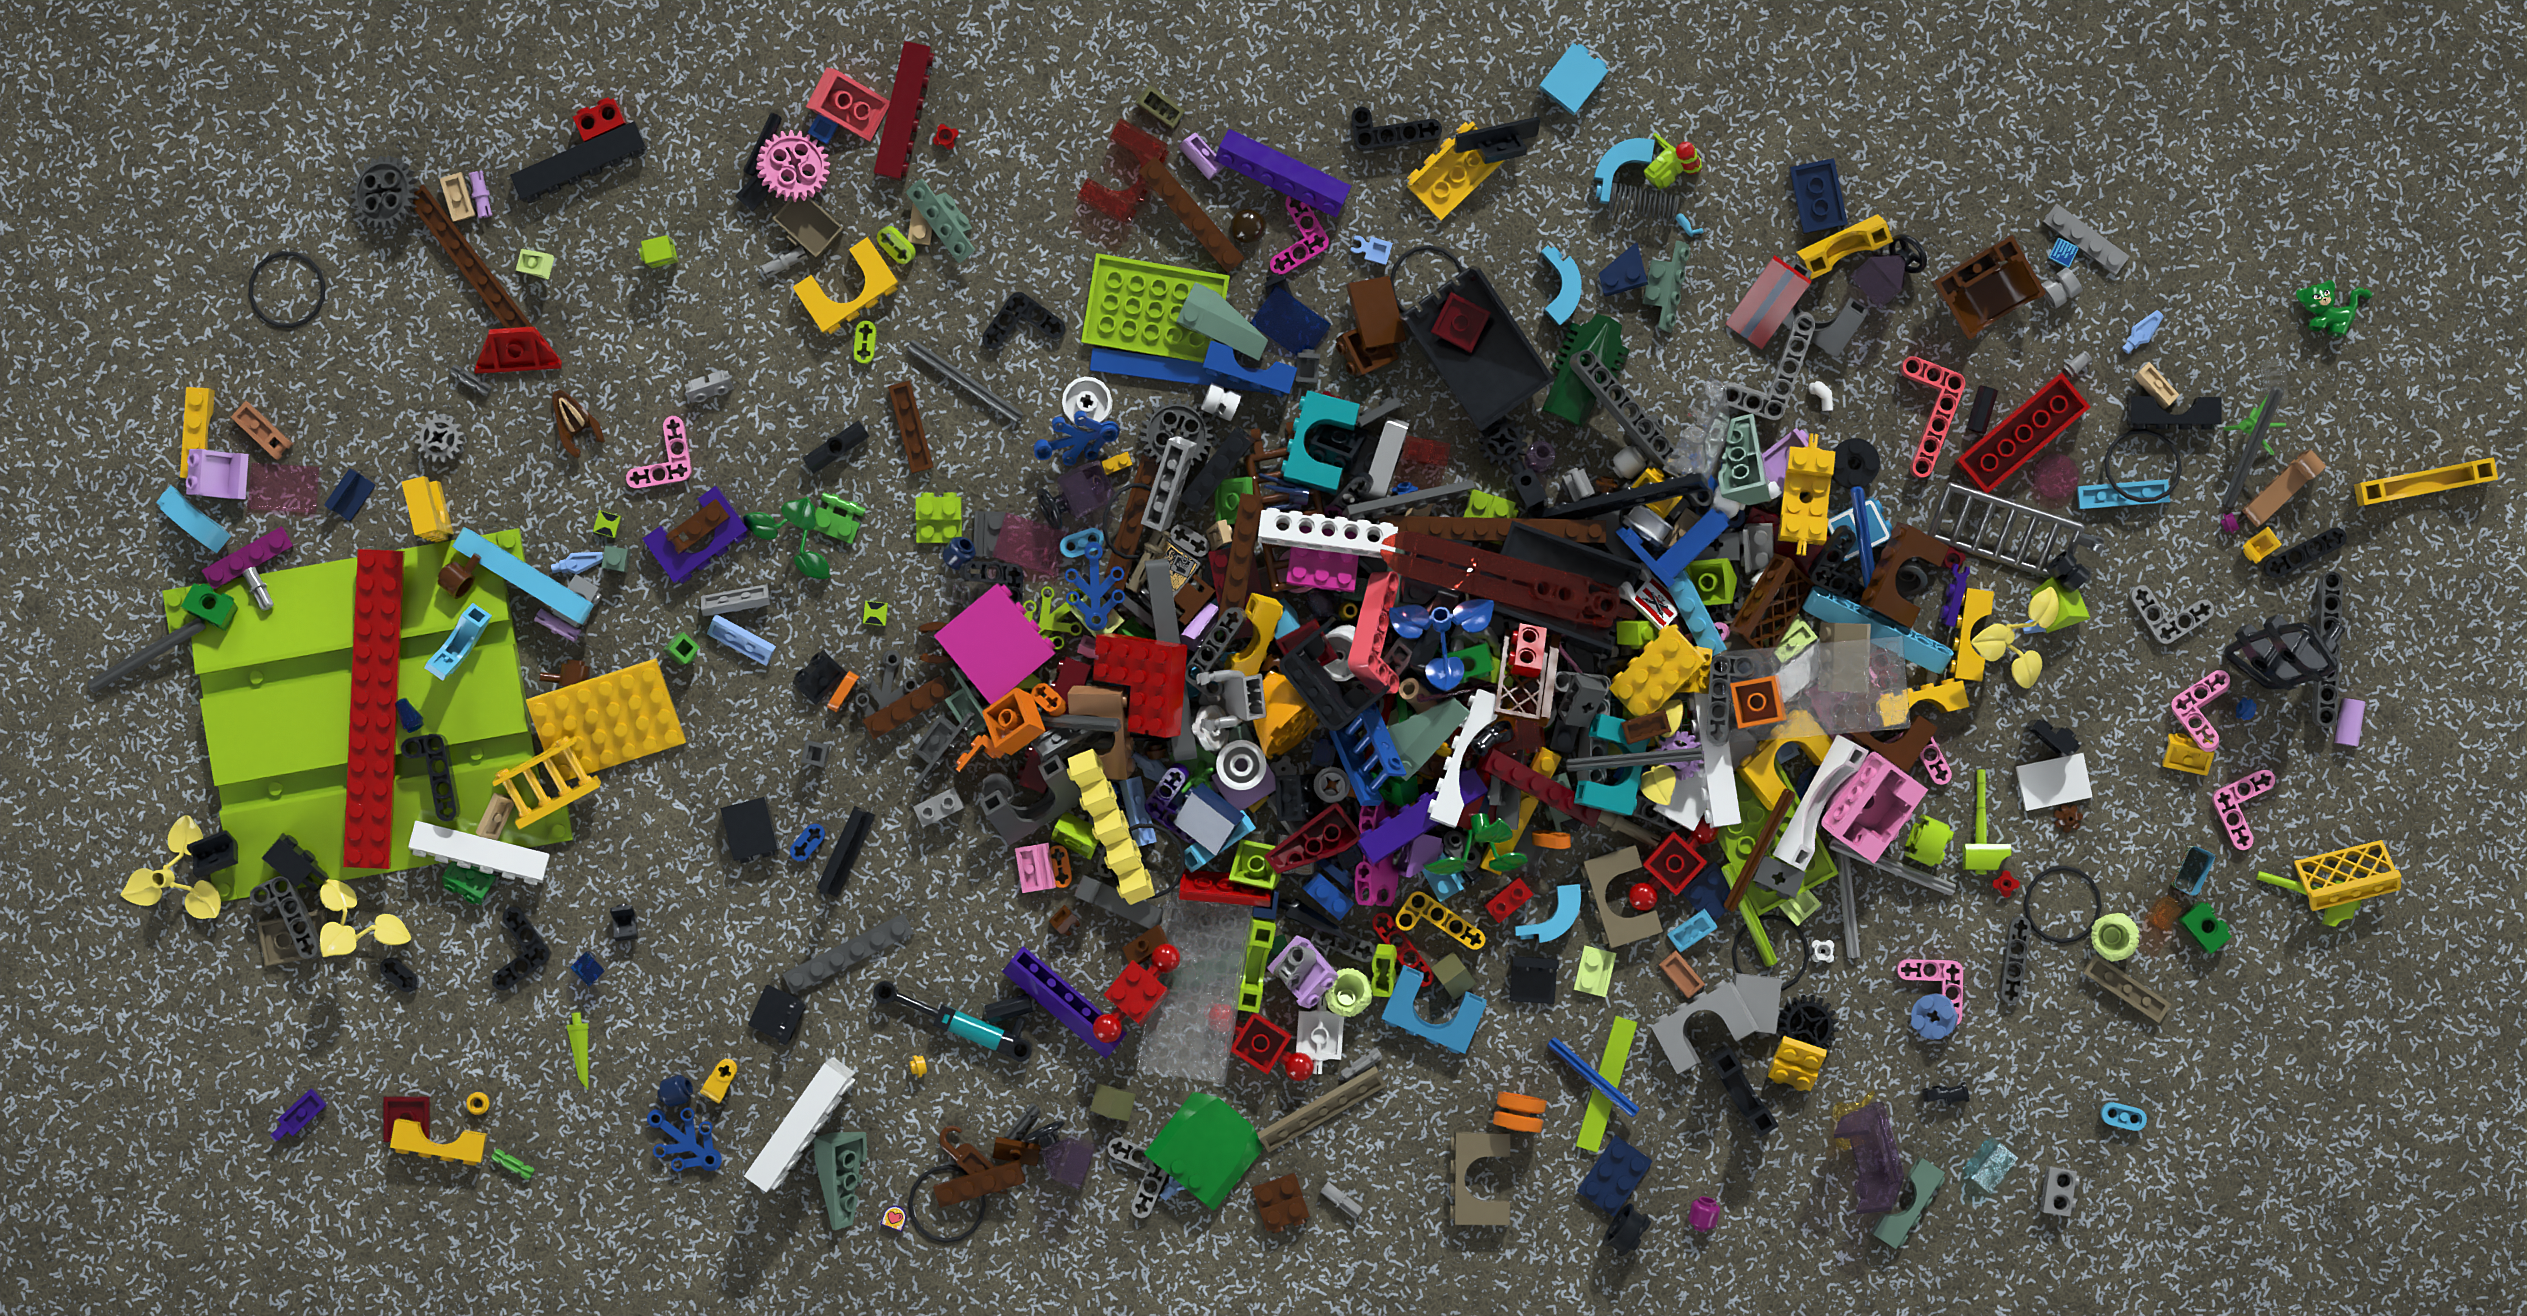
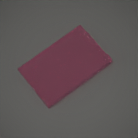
[247,463,319,513]
[992,512,1070,577]
[1417,682,1497,703]

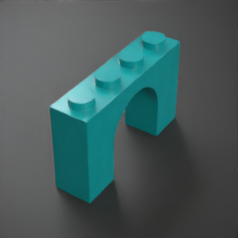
[1280,390,1360,495]
[1574,714,1651,815]

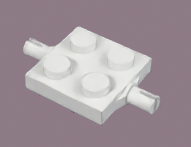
[1296,996,1344,1074]

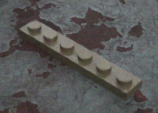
[1257,1066,1387,1153]

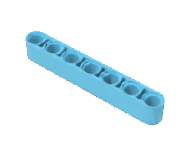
[452,527,594,625]
[1802,586,1953,674]

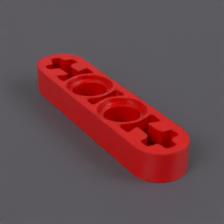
[1372,912,1434,987]

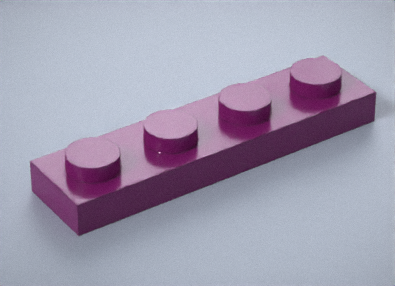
[202,526,294,590]

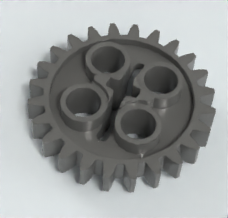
[350,156,420,230]
[1140,398,1213,468]

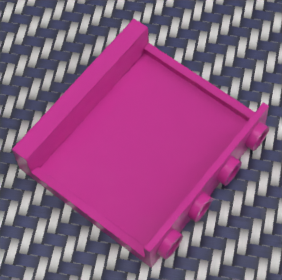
[934,583,1056,705]

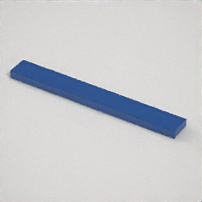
[1090,348,1269,394]

